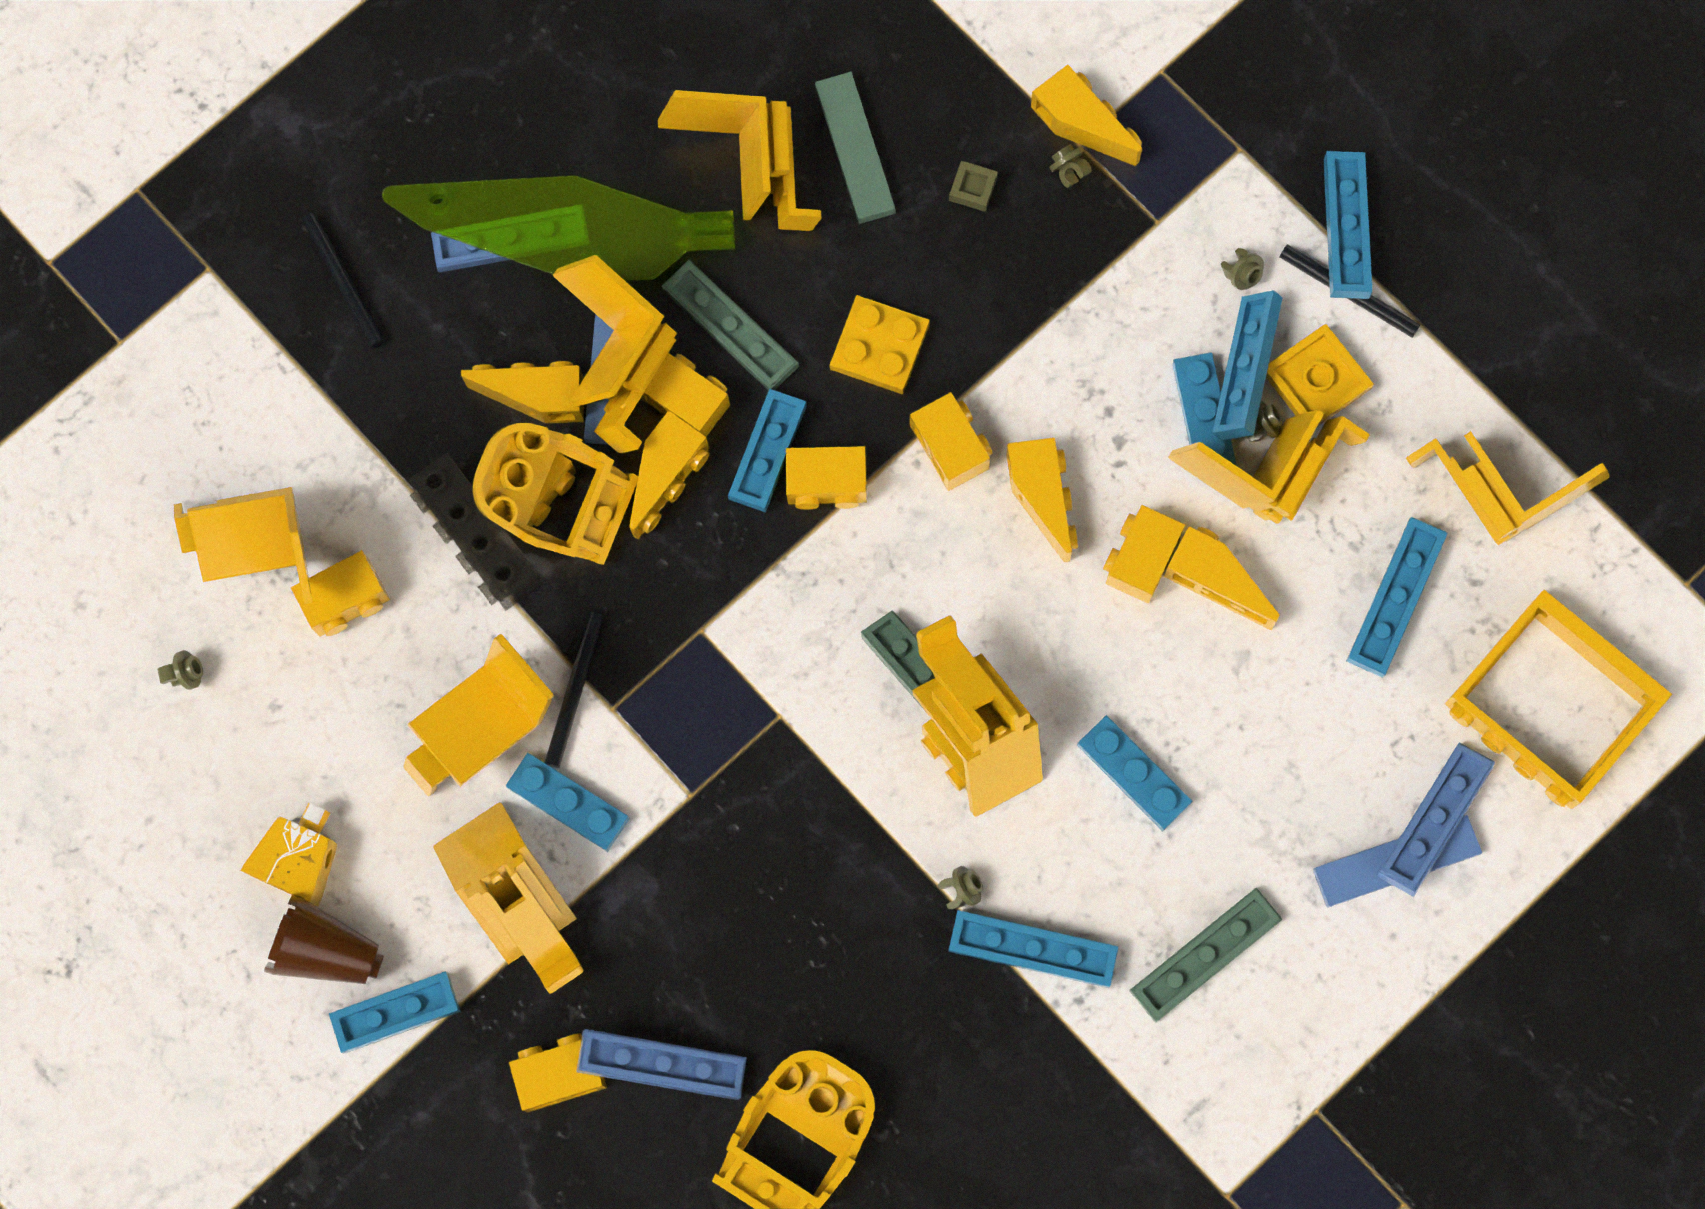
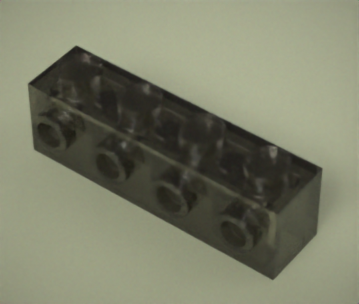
[408,452,544,611]

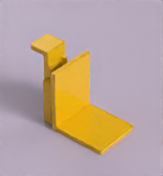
[658,90,822,231]
[553,255,677,453]
[1168,409,1370,524]
[1406,431,1610,545]
[173,487,312,604]
[912,615,1043,817]
[403,634,554,797]
[433,802,584,994]

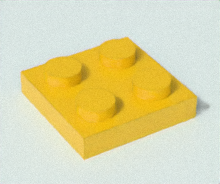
[830,295,930,394]
[1266,324,1374,427]

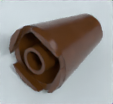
[264,894,384,984]

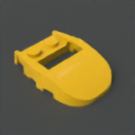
[473,423,638,565]
[712,1050,875,1209]

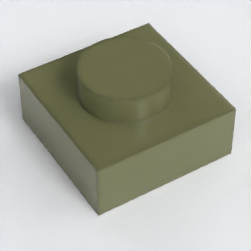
[949,161,998,212]

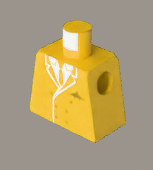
[240,803,337,907]

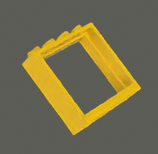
[1445,590,1672,809]

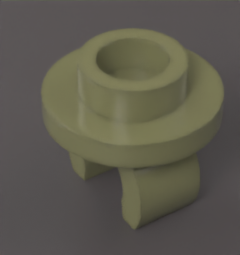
[1049,144,1092,188]
[1221,248,1264,290]
[1247,400,1282,442]
[157,650,203,690]
[938,866,983,909]

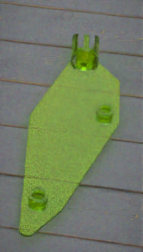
[382,176,735,281]

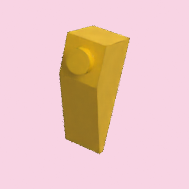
[1164,526,1279,630]

